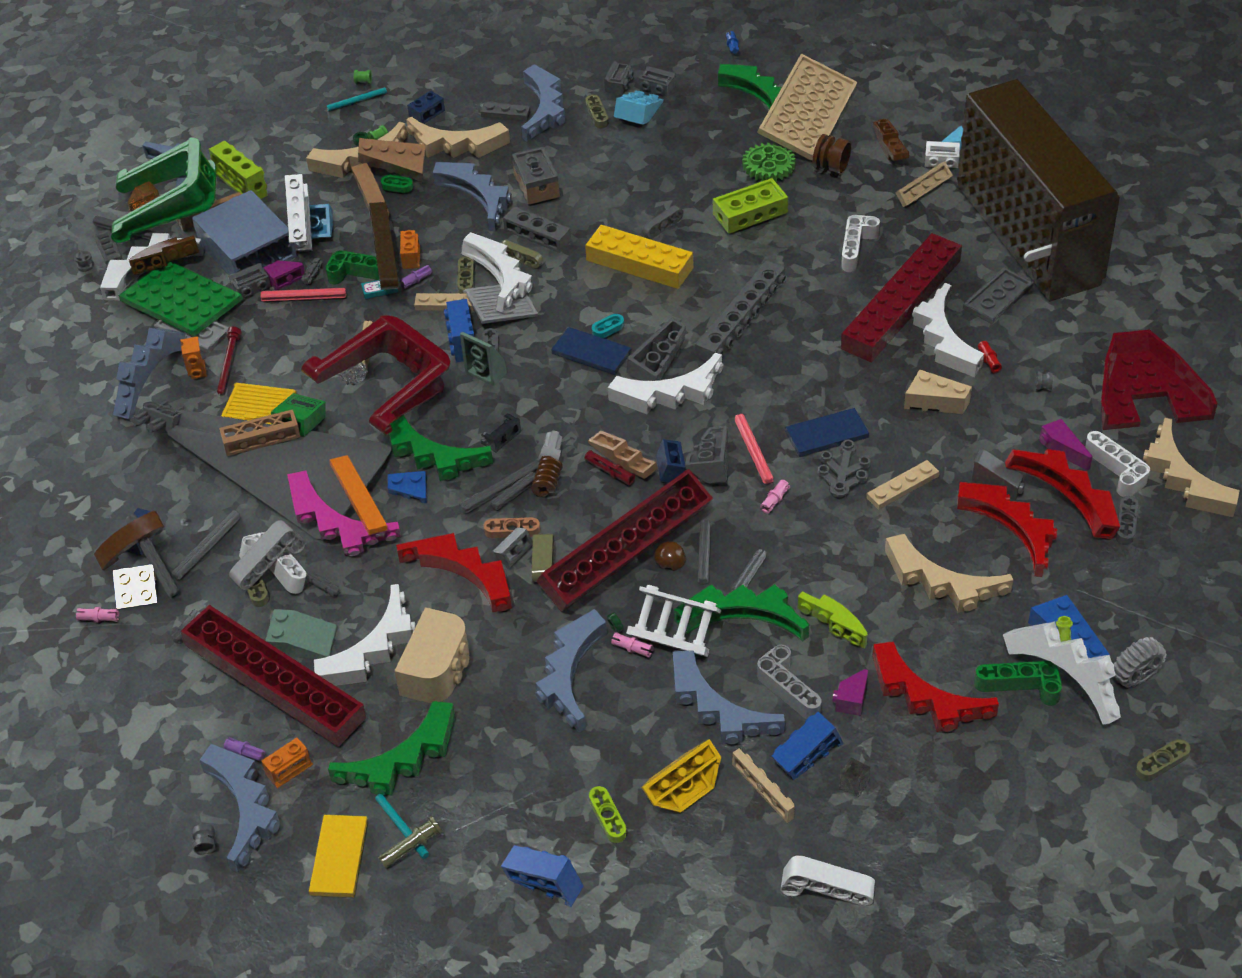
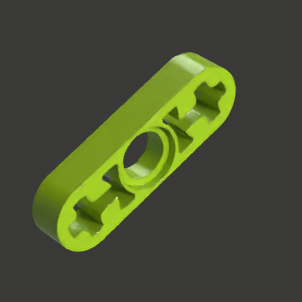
[589,786,627,843]

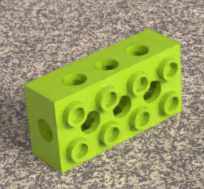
[209,140,268,199]
[713,178,788,234]

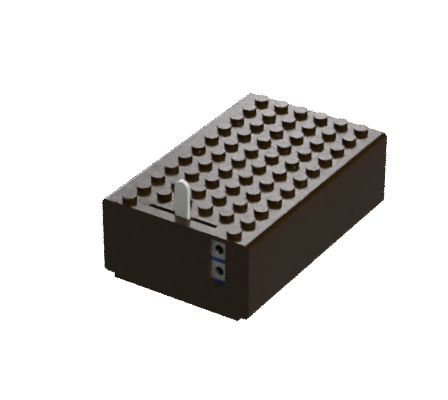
[957,79,1120,302]

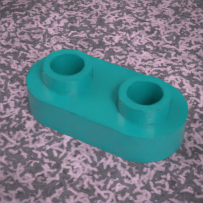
[592,314,624,338]

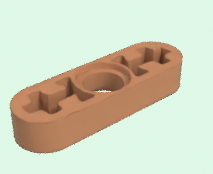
[484,517,540,538]

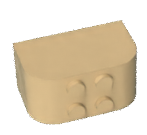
[394,607,469,703]

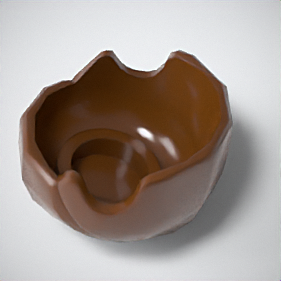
[654,541,686,571]

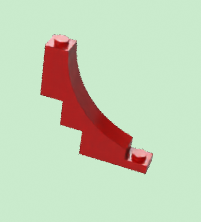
[396,533,512,613]

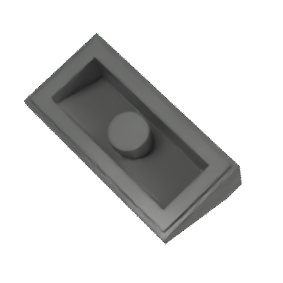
[493,527,533,569]

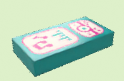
[361,280,399,299]

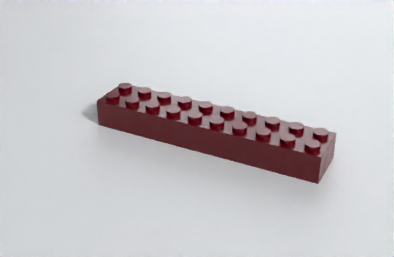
[841,233,962,363]
[537,469,713,612]
[181,605,366,747]

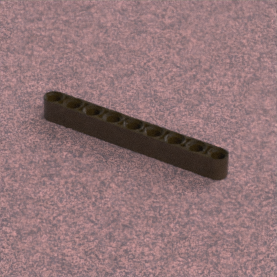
[369,202,399,290]

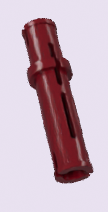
[584,450,635,485]

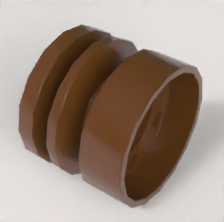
[812,134,852,175]

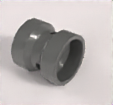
[192,824,216,855]

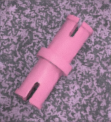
[760,480,790,514]
[76,607,119,623]
[611,632,654,658]

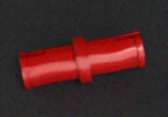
[978,341,1002,373]

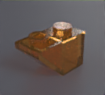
[127,181,160,212]

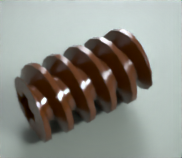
[531,456,563,497]

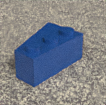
[772,712,844,780]
[501,845,583,907]

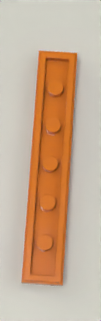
[330,455,387,535]

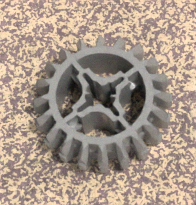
[1114,637,1167,688]

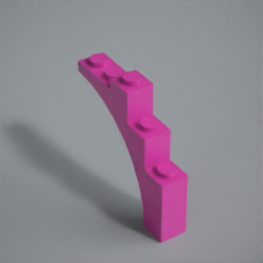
[287,471,401,556]

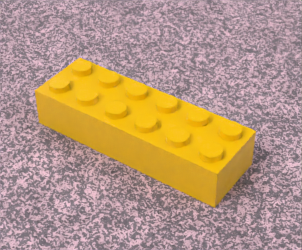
[585,225,694,289]

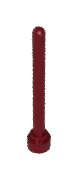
[217,326,242,395]

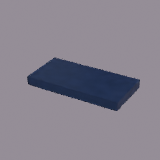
[551,327,632,375]
[785,408,869,457]

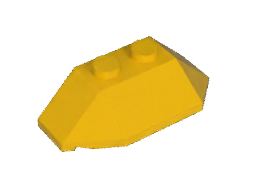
[641,739,721,813]

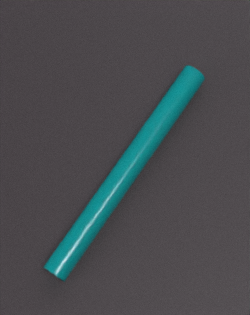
[326,87,387,112]
[375,794,429,859]

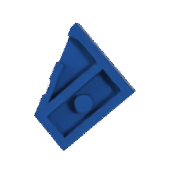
[388,471,427,503]

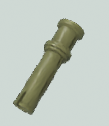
[378,816,443,868]

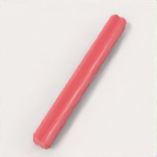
[261,288,347,302]
[735,414,773,485]

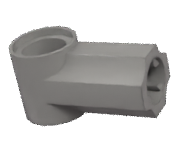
[538,430,562,462]

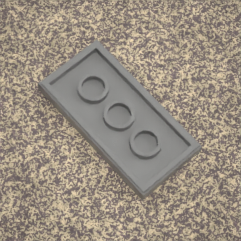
[154,320,229,354]

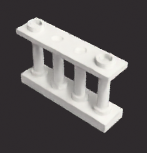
[285,174,312,252]
[626,585,721,657]

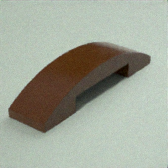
[94,511,164,570]

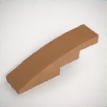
[351,162,390,217]
[588,431,658,479]

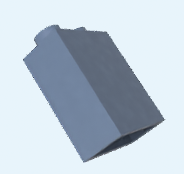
[192,190,297,283]

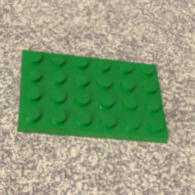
[118,261,243,337]

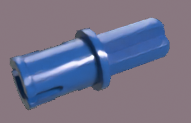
[726,31,739,54]

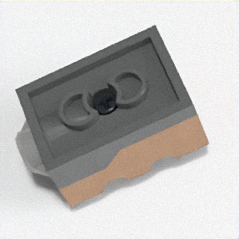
[512,147,560,205]

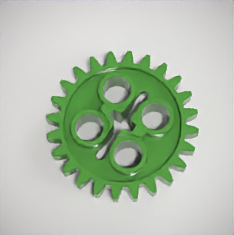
[742,142,796,182]

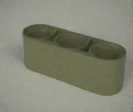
[532,534,554,582]

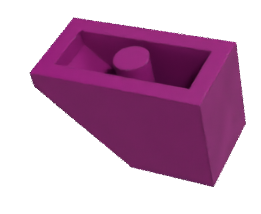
[263,260,305,291]
[832,669,868,716]

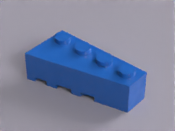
[444,299,474,363]
[1028,595,1110,658]

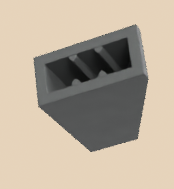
[972,448,1025,501]

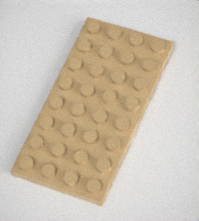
[757,54,857,161]

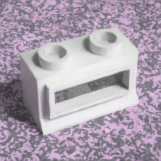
[925,141,960,168]

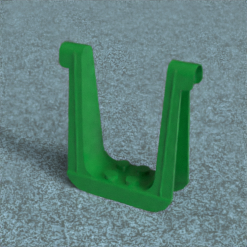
[111,137,216,243]

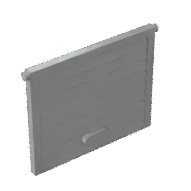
[463,285,538,324]

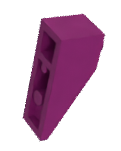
[1039,419,1093,470]

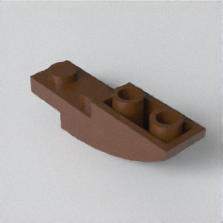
[873,119,909,161]
[128,235,199,275]

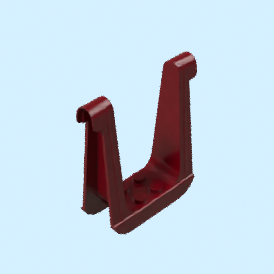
[301,315,450,435]

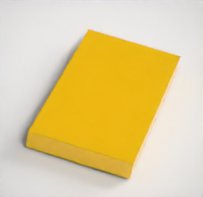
[309,815,368,897]

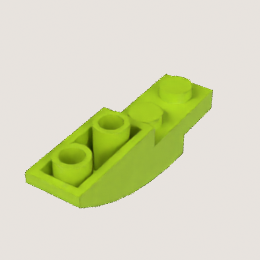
[797,591,868,649]

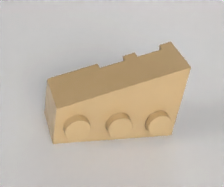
[904,370,972,414]

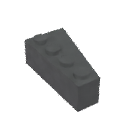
[626,317,686,381]

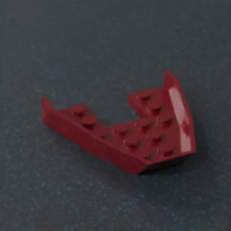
[1101,329,1218,430]

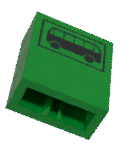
[271,393,326,436]

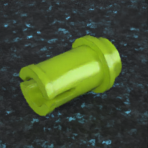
[1056,616,1073,642]

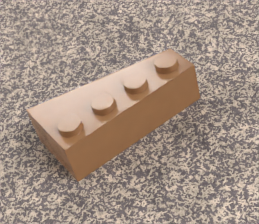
[358,138,425,183]

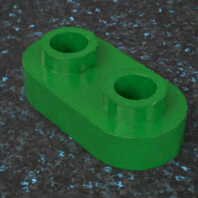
[381,175,413,193]

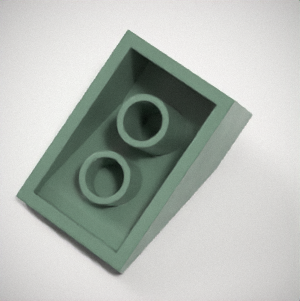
[460,332,507,386]
[266,609,337,659]

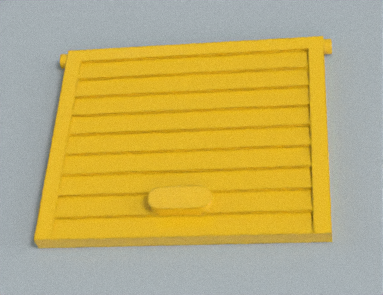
[221,383,297,424]

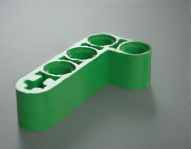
[325,250,379,285]
[974,661,1062,706]

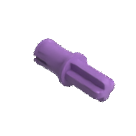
[399,265,432,289]
[224,737,265,761]

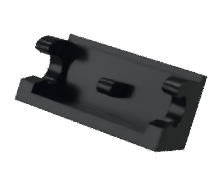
[481,413,521,453]

